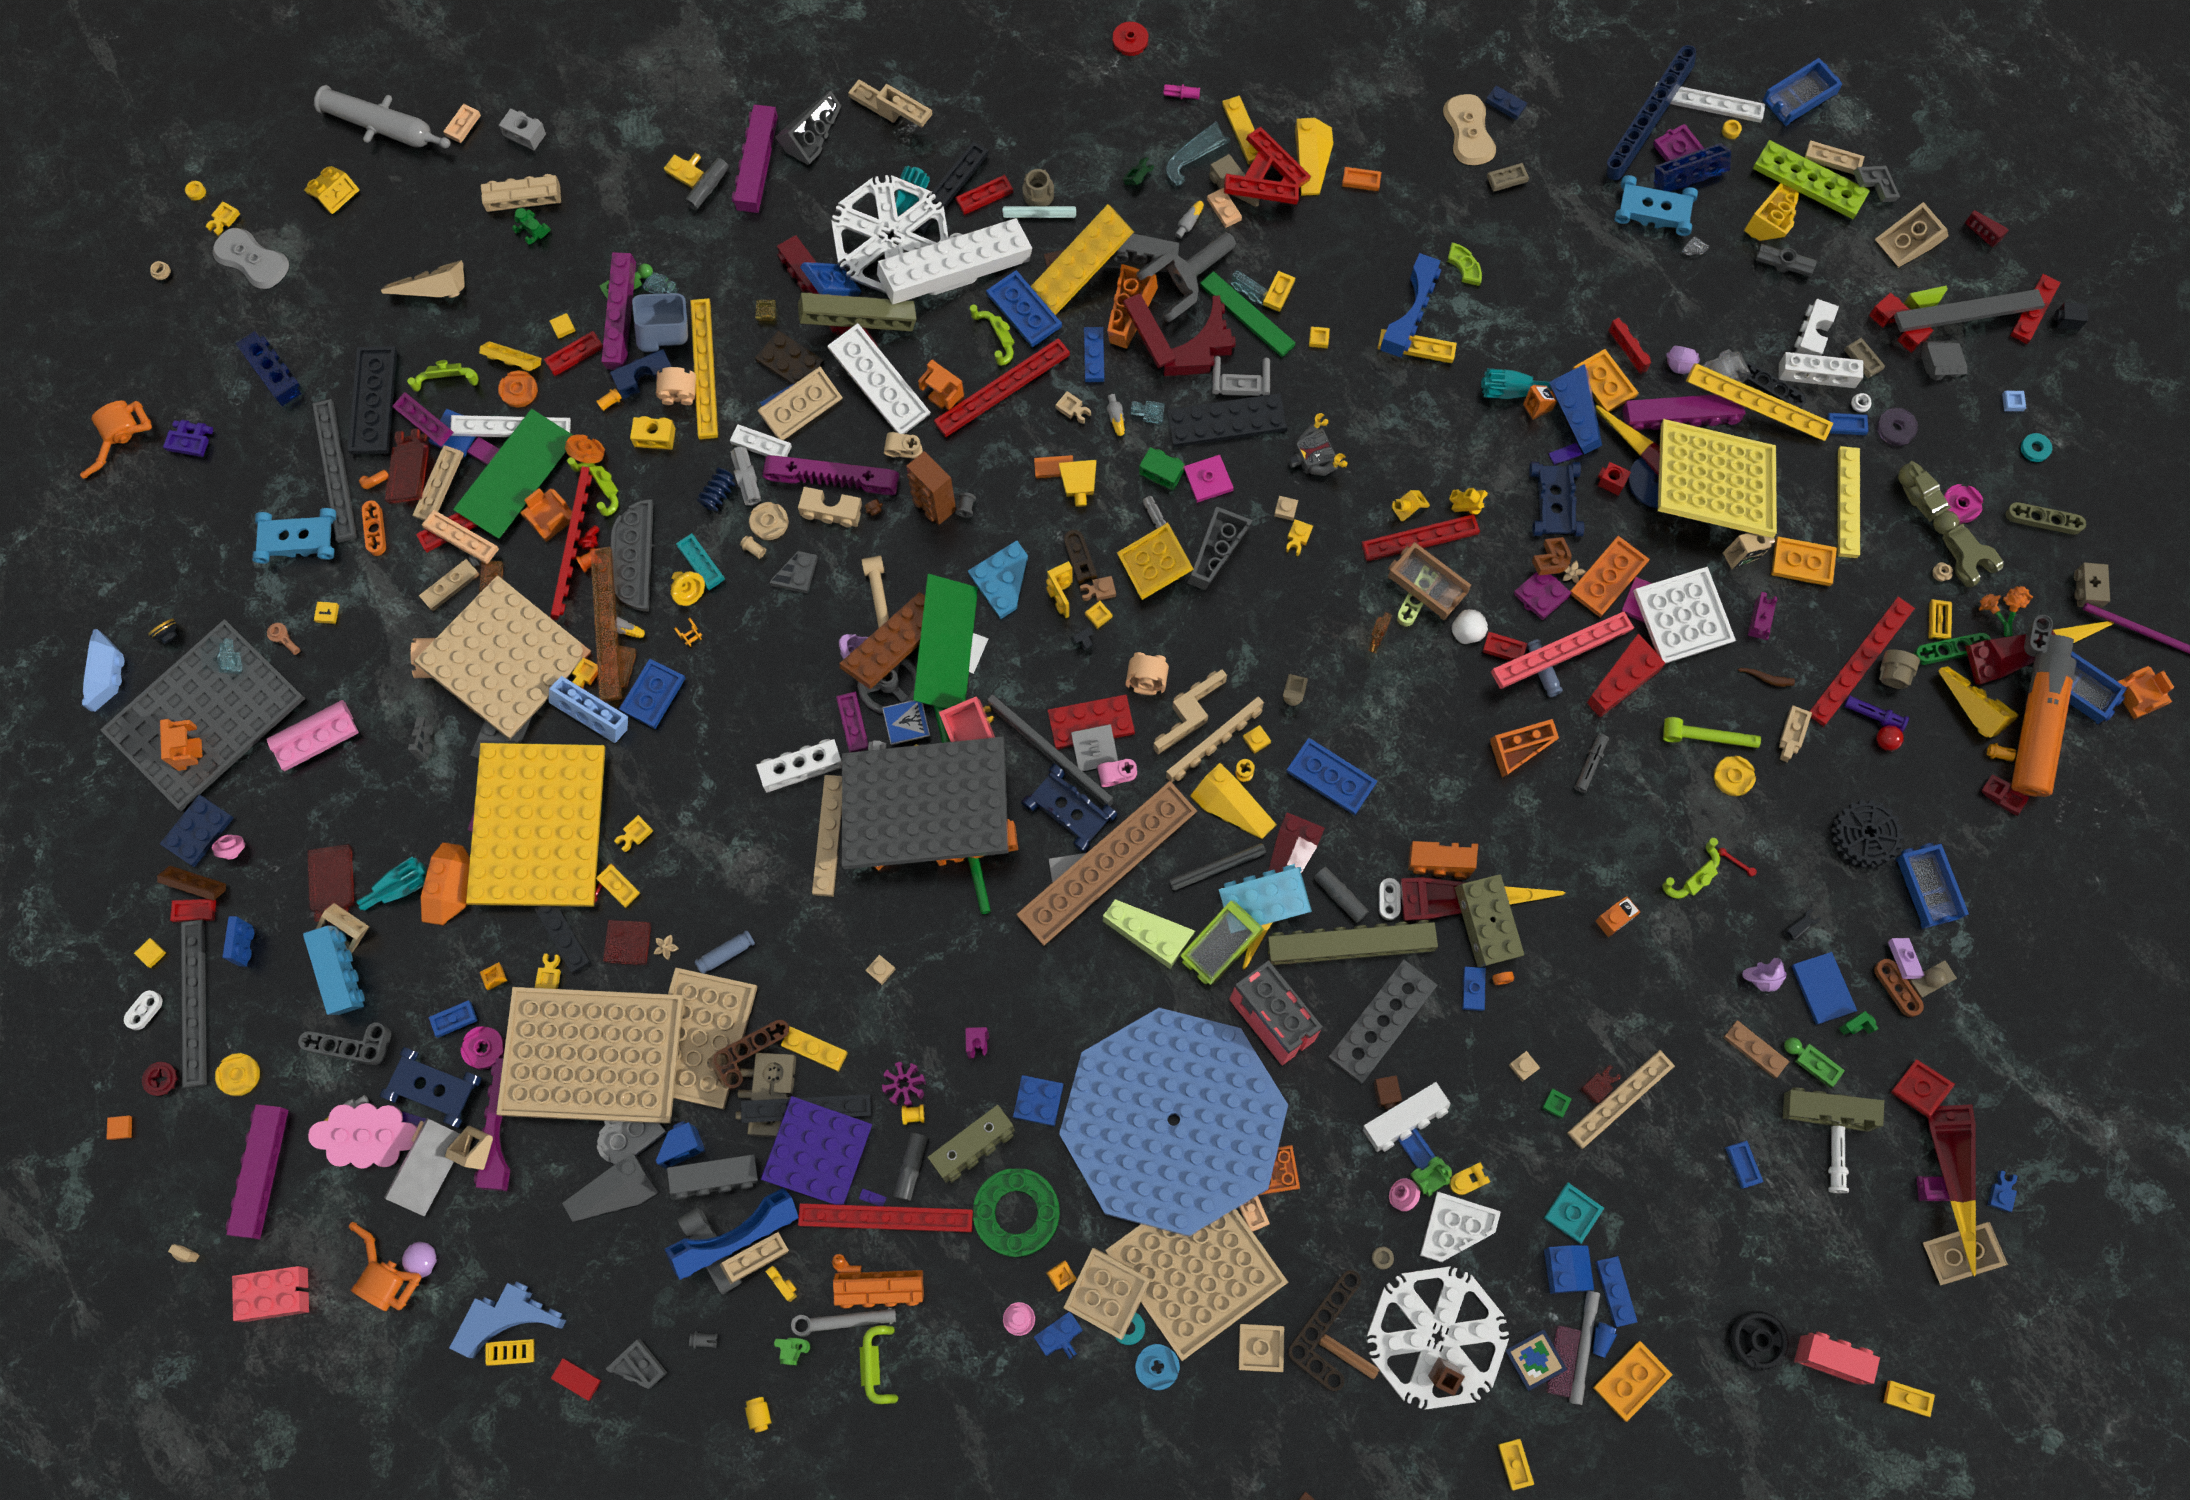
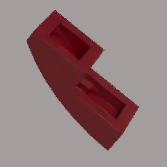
[1981,774,2029,816]

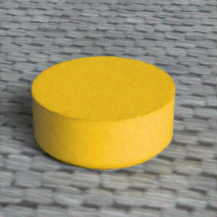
[1722,120,1742,139]
[185,181,206,201]

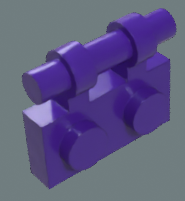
[163,420,213,457]

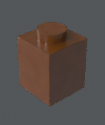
[1373,1075,1402,1110]
[1428,1357,1465,1396]

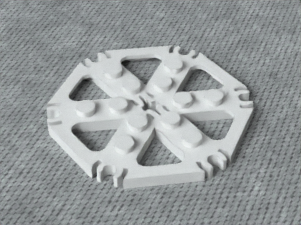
[831,175,949,294]
[1366,1266,1509,1409]

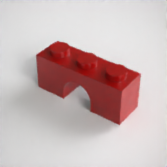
[1869,293,1934,353]

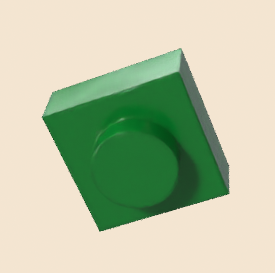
[1542,1088,1572,1118]

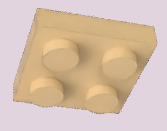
[1238,1324,1284,1372]

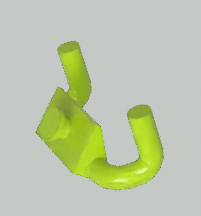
[970,305,1015,366]
[407,360,478,392]
[567,457,619,516]
[1662,838,1720,899]
[859,1325,898,1404]

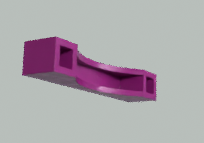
[474,1058,510,1191]

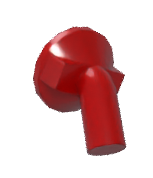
[578,525,599,550]

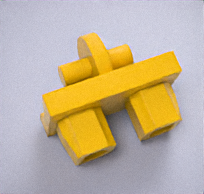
[1449,488,1488,514]

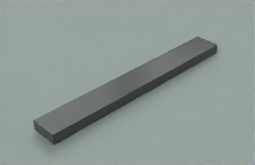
[1894,289,2045,332]
[312,399,358,543]
[988,694,1113,806]
[181,920,207,1088]

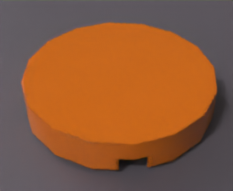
[498,370,538,408]
[565,435,605,463]

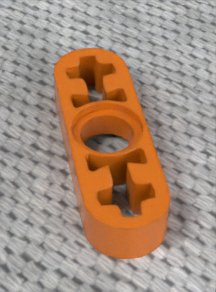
[362,501,386,556]

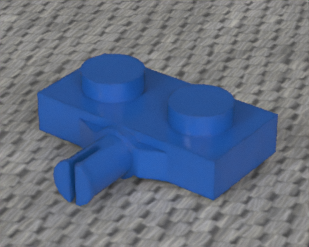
[1034,1312,1083,1359]

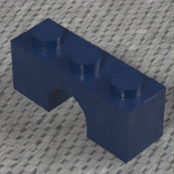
[610,349,671,399]

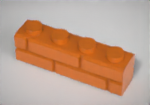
[833,1270,924,1308]

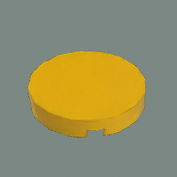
[1714,756,1756,796]
[215,1053,260,1096]

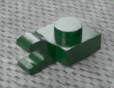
[1122,157,1154,185]

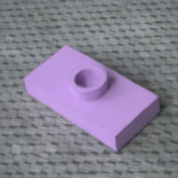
[1888,938,1924,979]

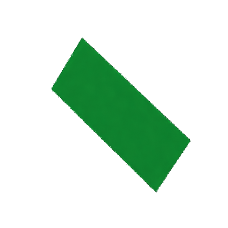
[453,409,573,538]
[913,574,978,709]

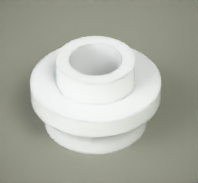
[1851,393,1871,412]

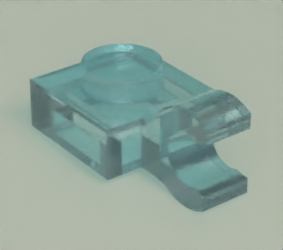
[643,272,679,294]
[1130,401,1165,424]
[217,638,242,674]

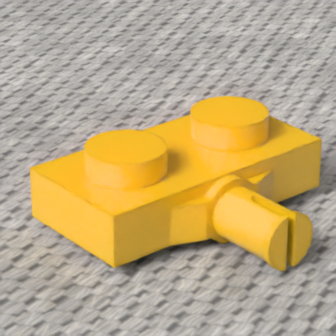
[664,153,704,189]

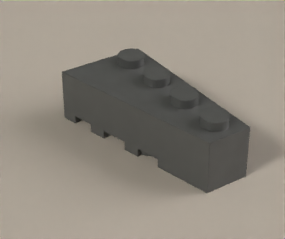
[1102,234,1179,272]
[1187,506,1253,590]
[665,1155,758,1200]

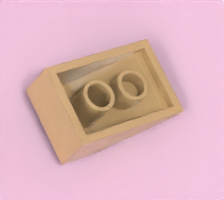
[1875,202,1948,268]
[1923,1222,2008,1285]

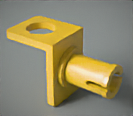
[1392,490,1430,521]

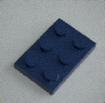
[160,794,234,867]

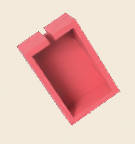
[939,697,995,742]
[232,1266,309,1322]
[1794,1332,1880,1385]

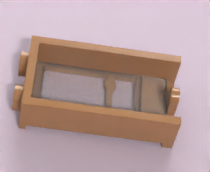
[1388,542,1471,620]

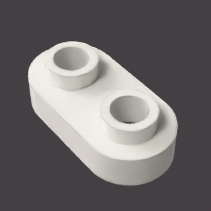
[1379,878,1401,920]
[124,991,163,1030]

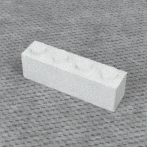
[1363,1082,1451,1152]

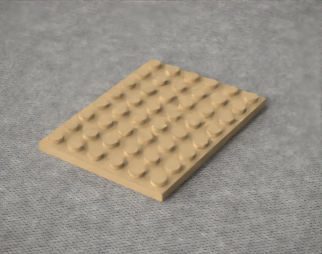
[496,987,684,1124]

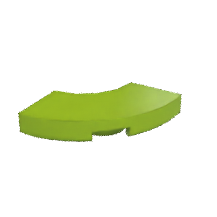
[1447,242,1482,286]

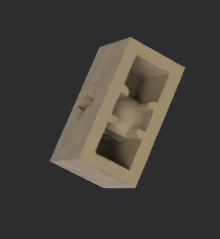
[2074,563,2110,609]

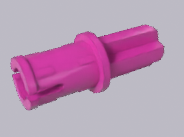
[1163,84,1200,100]

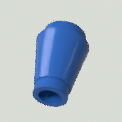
[1593,1322,1617,1358]

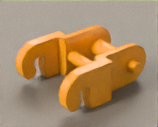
[674,618,702,647]

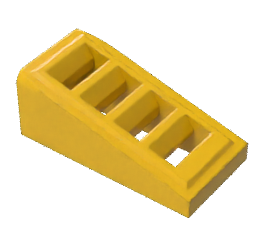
[486,1339,534,1366]

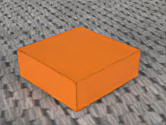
[107,1116,132,1140]

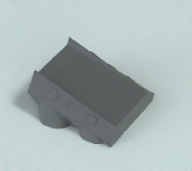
[1921,340,1967,380]

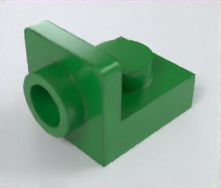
[1839,1011,1878,1035]

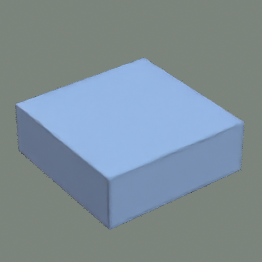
[2002,391,2026,411]

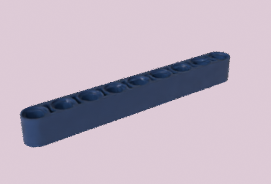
[1607,45,1696,180]

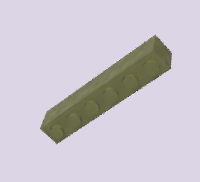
[798,293,916,331]

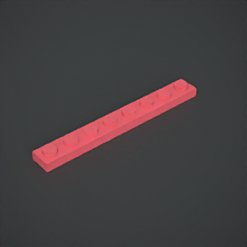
[1491,611,1634,689]

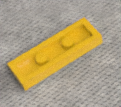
[479,341,541,371]
[781,1027,848,1072]

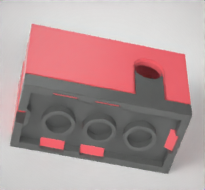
[1229,961,1323,1066]

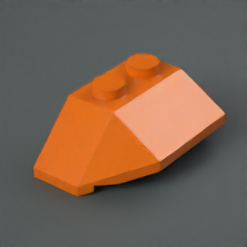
[421,843,470,925]

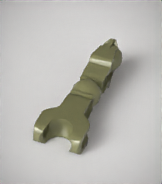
[1898,461,2004,587]

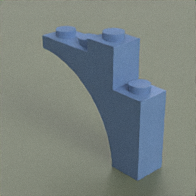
[449,1281,566,1358]

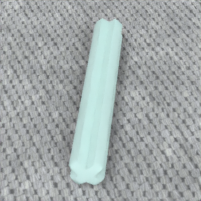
[1002,206,1076,218]

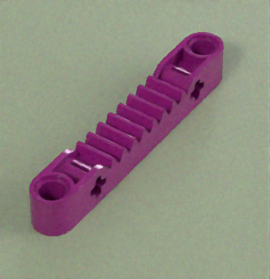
[762,455,900,495]

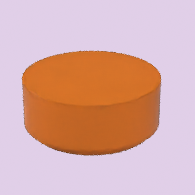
[1492,972,1514,985]

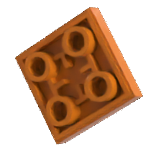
[1259,1145,1300,1195]

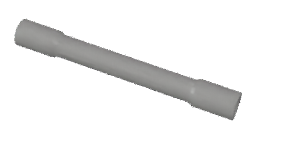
[1569,1291,1600,1405]

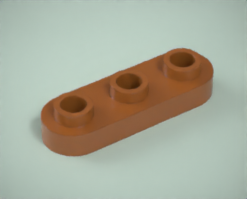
[1874,959,1924,1017]

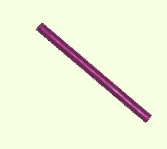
[2083,603,2190,654]

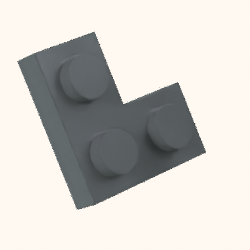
[1853,166,1900,202]

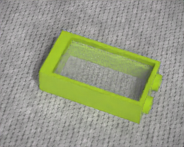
[1180,900,1264,985]

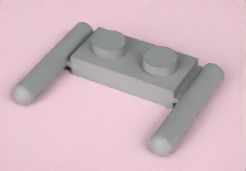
[1212,356,1270,396]

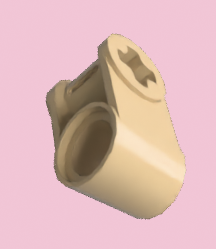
[884,432,923,459]

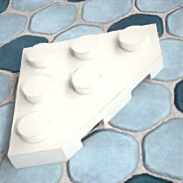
[1420,1192,1501,1262]

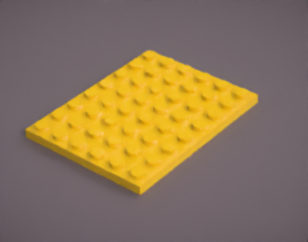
[466,743,605,907]

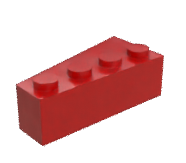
[1587,633,1665,717]

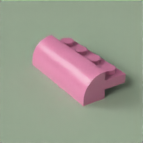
[267,700,359,771]

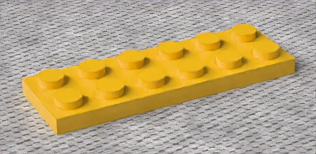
[1031,204,1134,315]

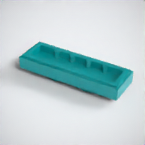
[676,533,725,590]

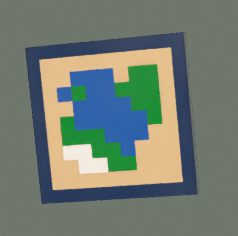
[1505,1329,1567,1392]

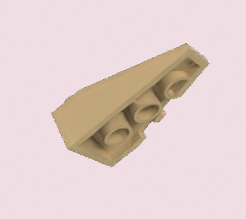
[381,260,465,298]

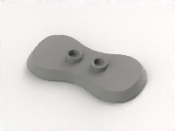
[212,228,289,289]

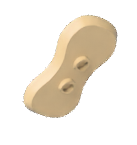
[1443,94,1496,165]

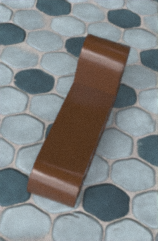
[710,1020,789,1090]

